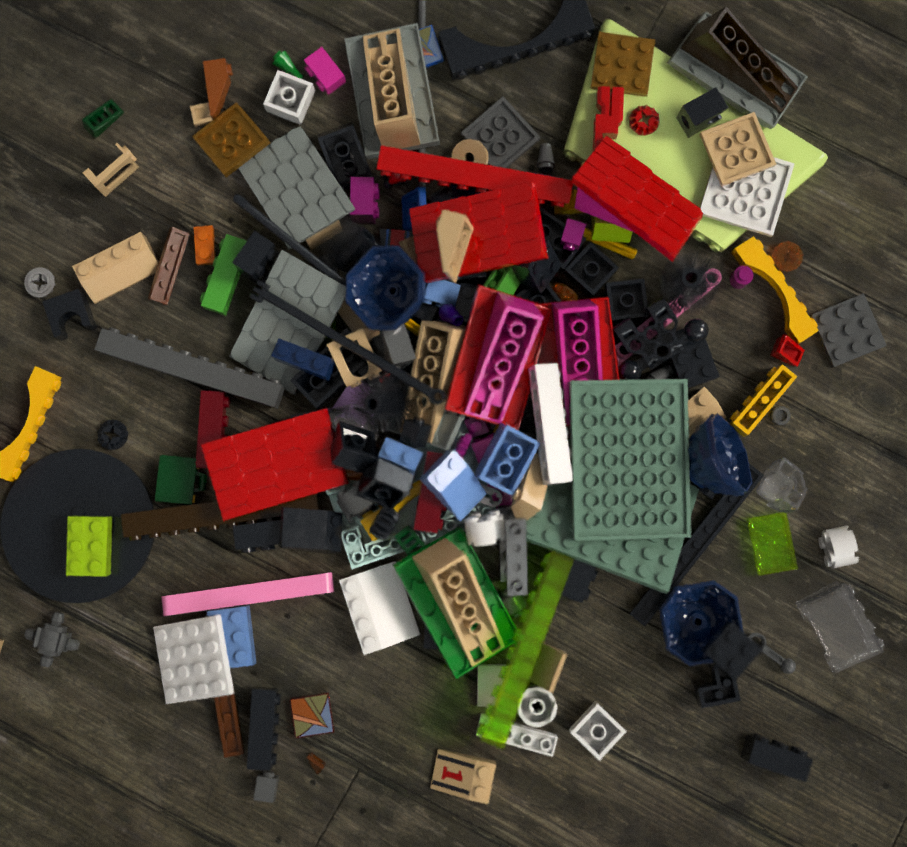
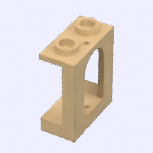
[83,143,139,197]
[327,328,382,388]

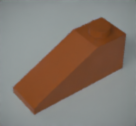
[203,58,233,120]

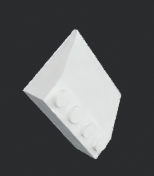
[339,561,420,655]

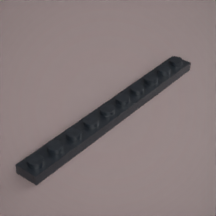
[629,463,764,626]

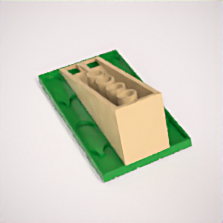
[393,526,522,679]

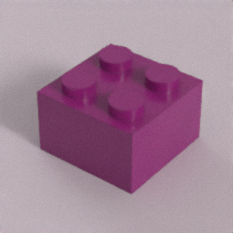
[350,177,380,224]

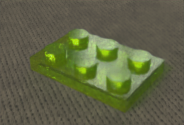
[747,512,798,576]

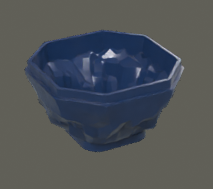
[345,246,426,330]
[688,413,752,496]
[659,580,744,666]

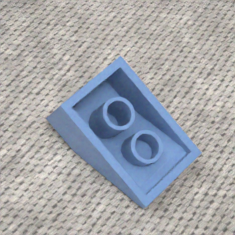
[420,450,487,522]

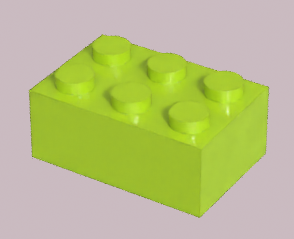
[66,516,113,576]

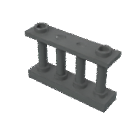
[498,505,527,596]

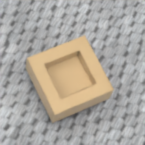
[190,103,213,127]

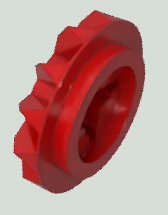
[629,105,660,135]

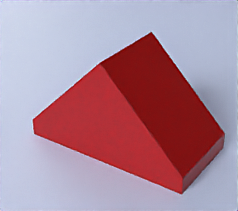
[770,334,805,367]

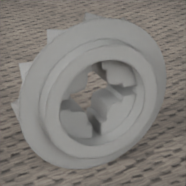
[24,268,56,298]

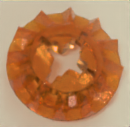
[772,241,803,272]
[553,283,578,301]

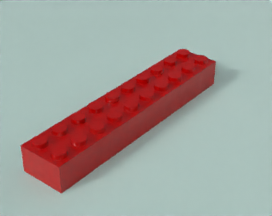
[377,146,573,208]

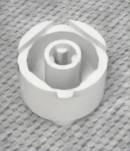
[464,509,506,546]
[818,525,858,568]
[516,685,557,727]

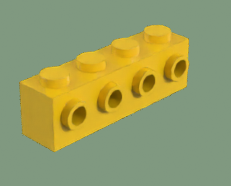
[730,364,797,437]

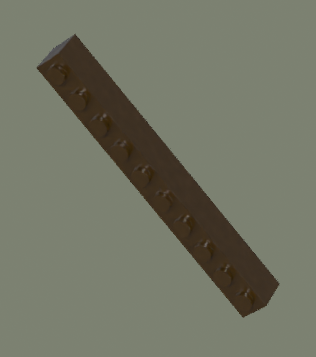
[121,493,319,541]

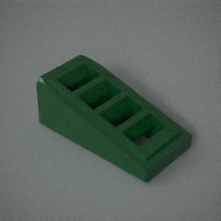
[82,99,124,139]
[393,524,426,556]

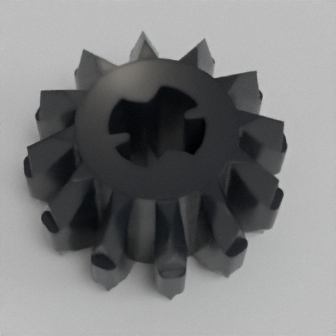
[369,506,400,540]

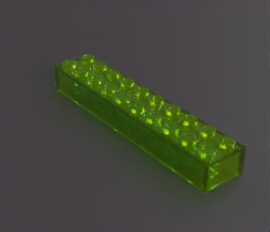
[477,550,574,749]

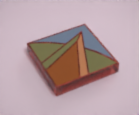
[290,692,335,739]

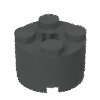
[337,481,377,522]

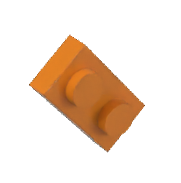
[194,225,216,266]

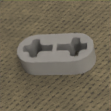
[479,483,502,507]

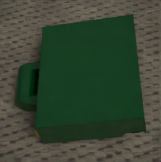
[155,455,207,505]

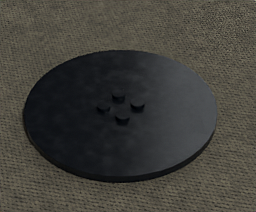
[1,449,154,603]

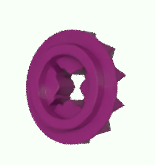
[455,433,472,459]

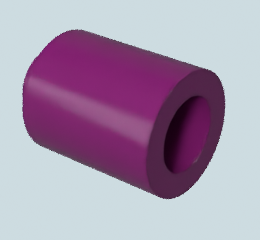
[730,266,753,289]

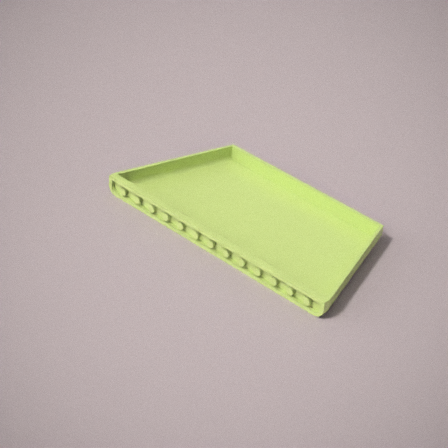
[563,19,828,253]

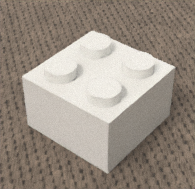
[263,70,315,125]
[569,701,627,761]

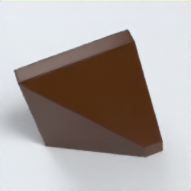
[307,752,326,774]

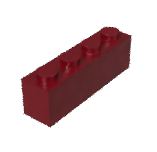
[196,391,230,469]
[414,451,446,534]

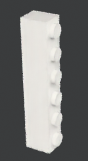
[528,363,572,485]

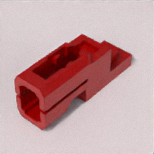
[593,86,624,151]

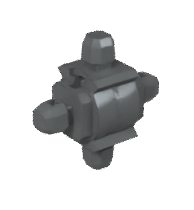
[24,612,80,667]

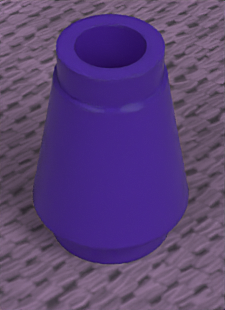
[438,304,463,326]

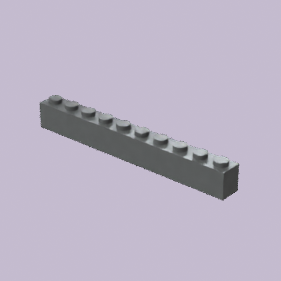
[94,327,285,409]

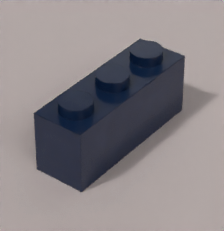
[271,338,336,381]

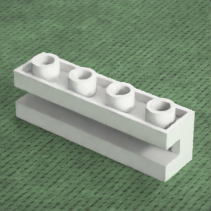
[476,713,558,757]

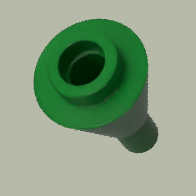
[272,51,304,79]

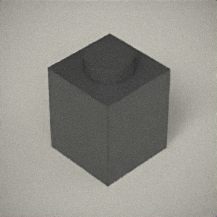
[254,771,279,803]

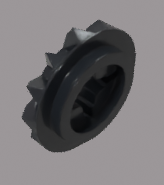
[97,420,128,450]

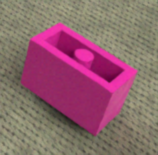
[304,47,346,95]

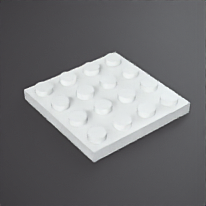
[700,157,794,237]
[153,615,234,704]

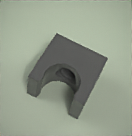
[372,324,416,375]

